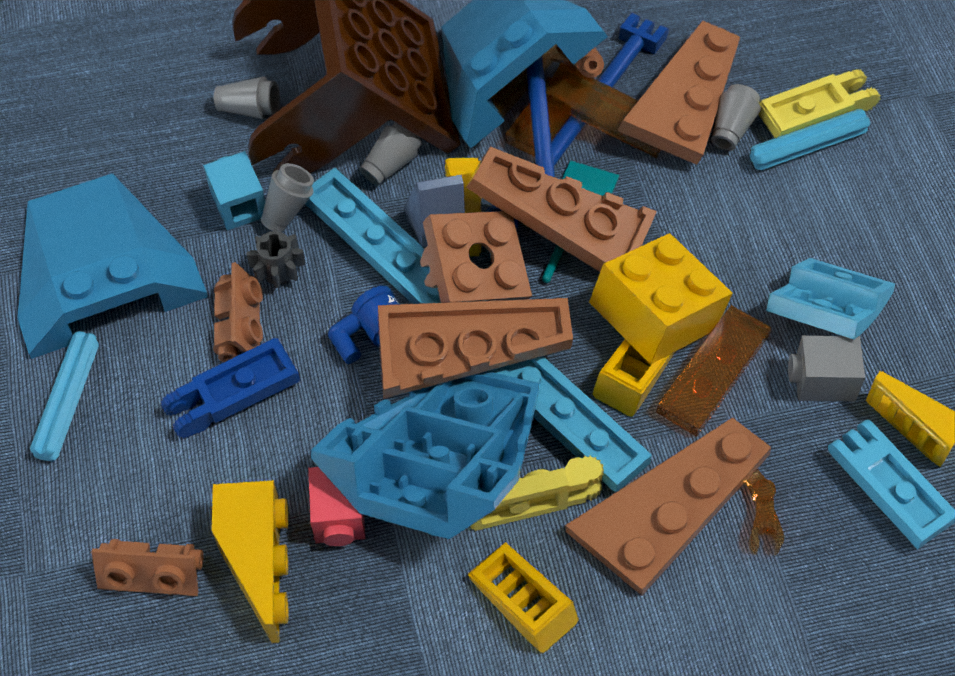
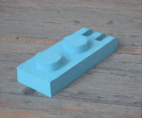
[828,419,955,550]

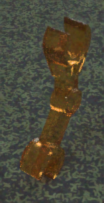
[744,468,785,556]

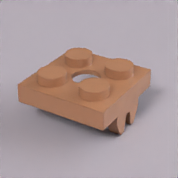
[420,211,532,303]

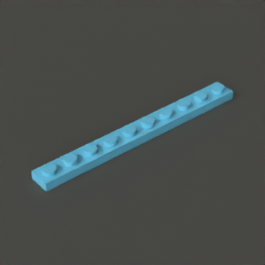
[305,168,652,493]

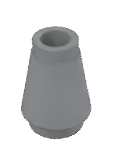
[214,76,280,119]
[711,84,761,151]
[359,122,422,186]
[261,163,314,232]

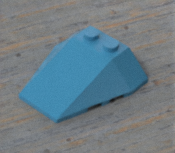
[441,0,608,148]
[17,173,208,359]
[310,371,539,539]

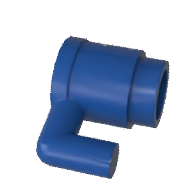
[328,285,399,364]

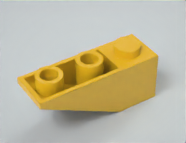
[212,480,289,643]

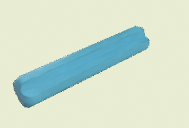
[749,109,870,170]
[30,331,99,462]

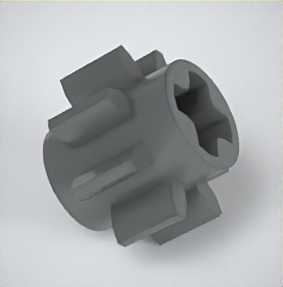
[246,229,306,288]

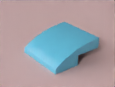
[766,258,895,339]

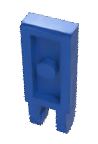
[161,338,300,438]

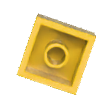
[589,233,733,364]

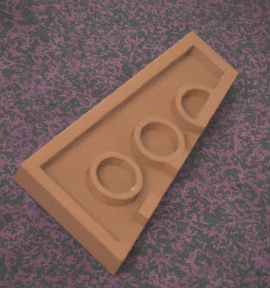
[617,21,740,165]
[466,147,657,272]
[378,298,573,399]
[565,417,772,596]

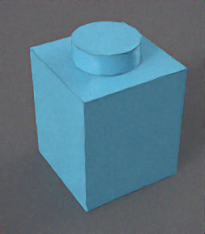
[203,151,265,231]

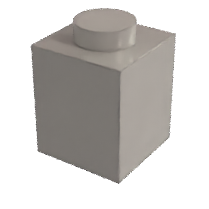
[788,335,865,401]

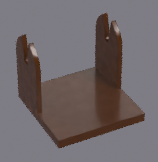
[232,0,461,173]

